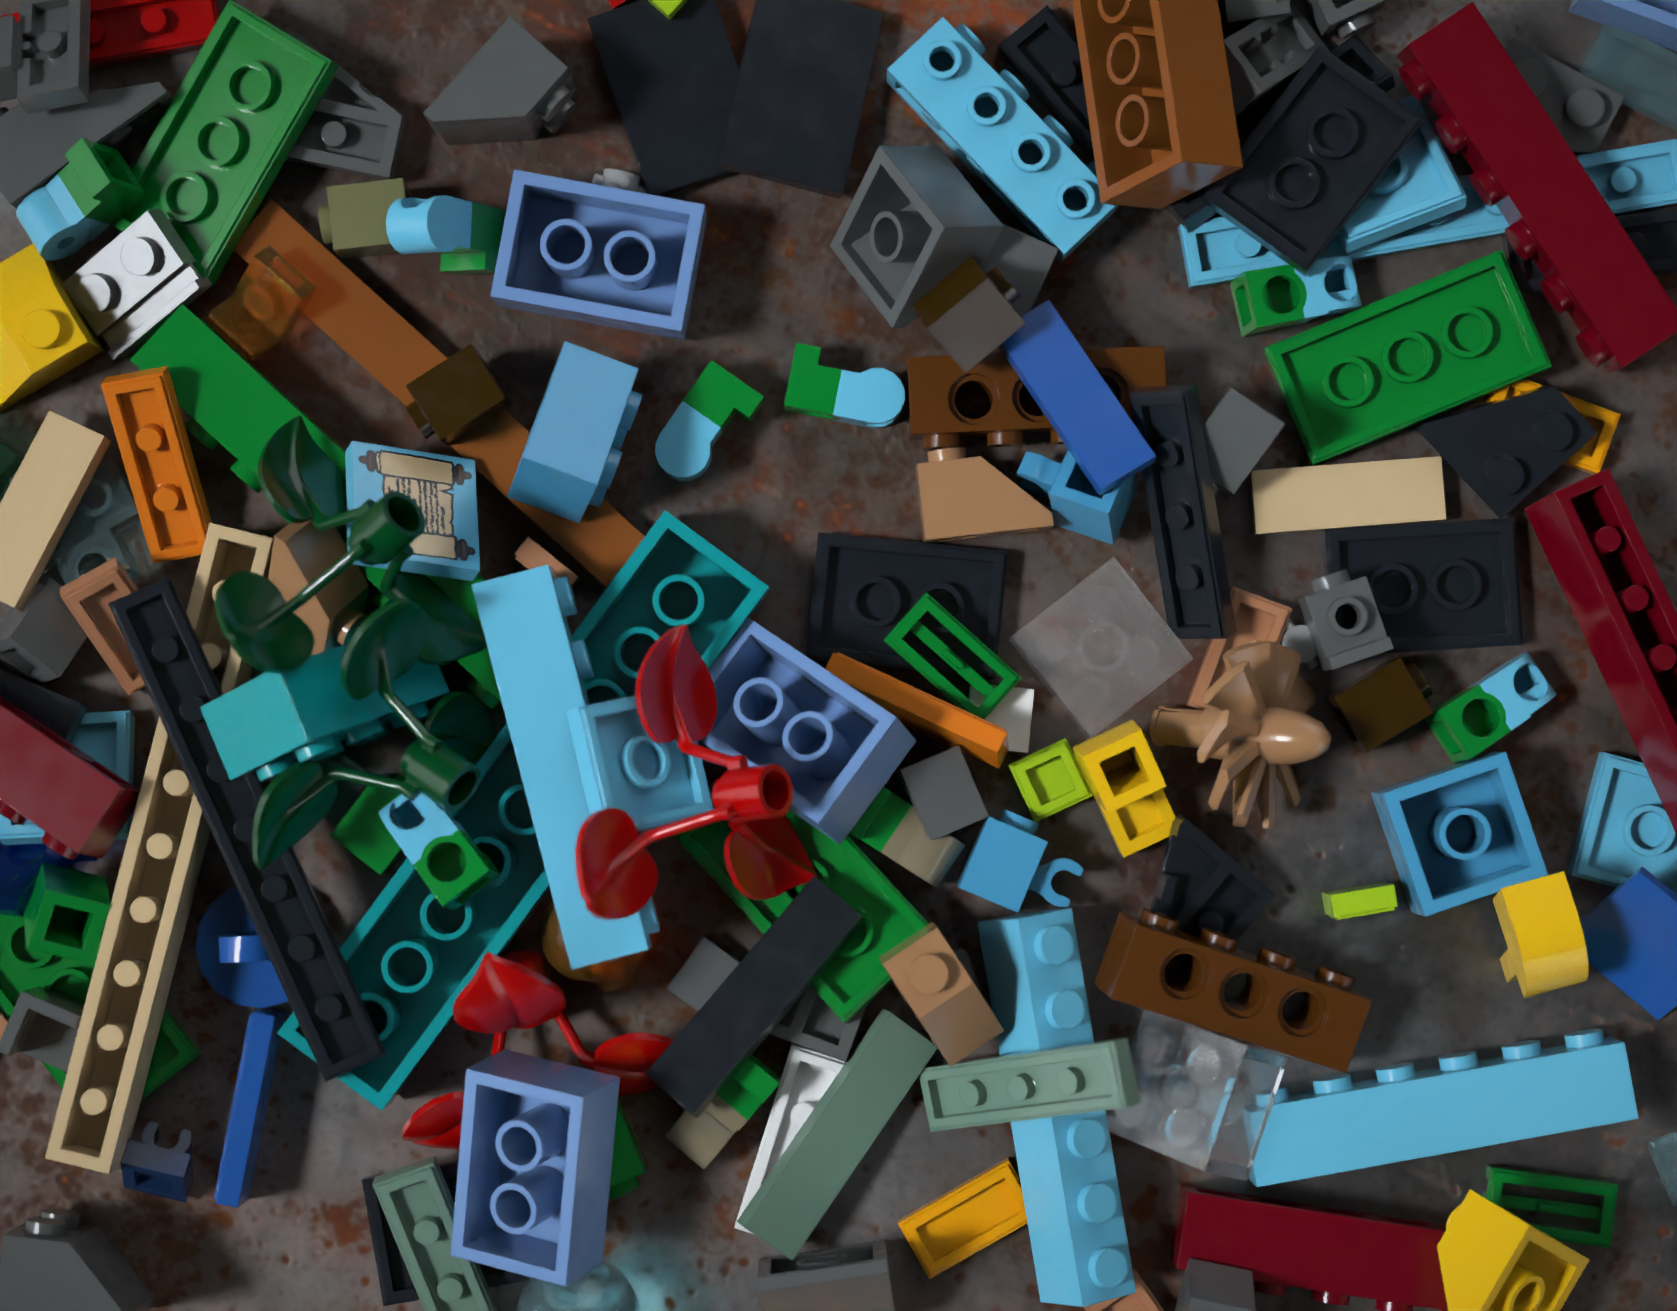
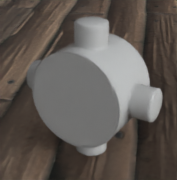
[592,169,647,194]
[1279,618,1320,670]

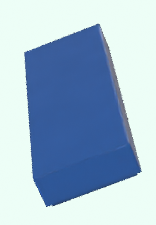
[998,300,1156,496]
[214,1008,285,1208]

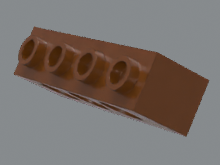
[906,346,1166,450]
[1094,908,1372,1073]

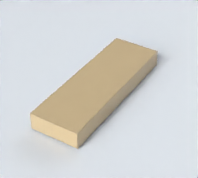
[0,410,111,612]
[1249,456,1446,535]

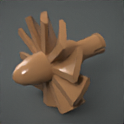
[1150,640,1331,829]

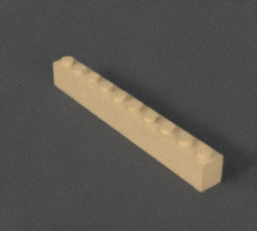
[45,523,274,1174]

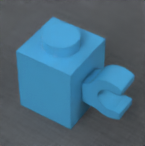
[1016,450,1138,545]
[956,809,1084,913]

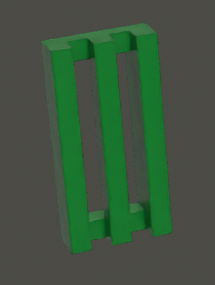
[883,592,1021,720]
[1483,1165,1618,1248]

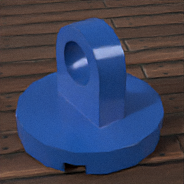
[195,886,289,1008]

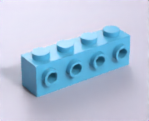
[886,17,1118,263]

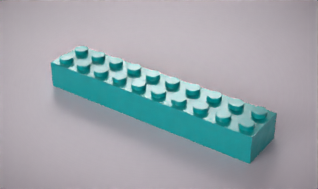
[277,510,771,1111]

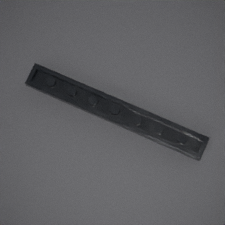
[108,577,387,1082]

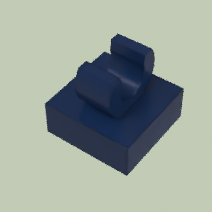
[120,1121,194,1203]

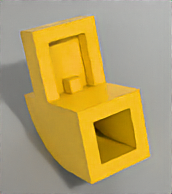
[1073,719,1176,858]
[1492,871,1589,998]

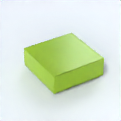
[1007,738,1093,822]
[1321,882,1398,920]

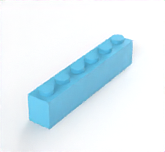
[472,565,660,970]
[977,908,1136,1307]
[1235,1029,1639,1187]

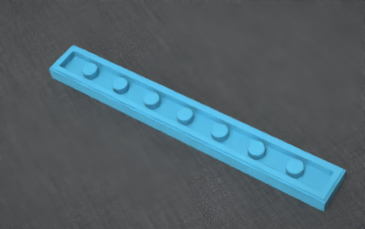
[1178,139,1677,289]

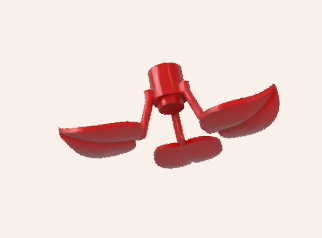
[575,624,817,920]
[402,950,674,1150]

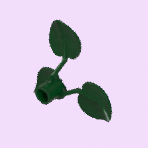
[214,416,487,674]
[252,596,496,870]

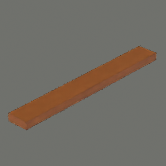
[234,200,645,587]

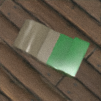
[849,786,966,888]
[664,1054,781,1169]

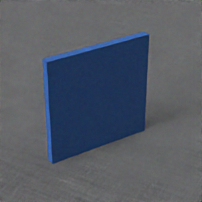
[1580,866,1677,1021]

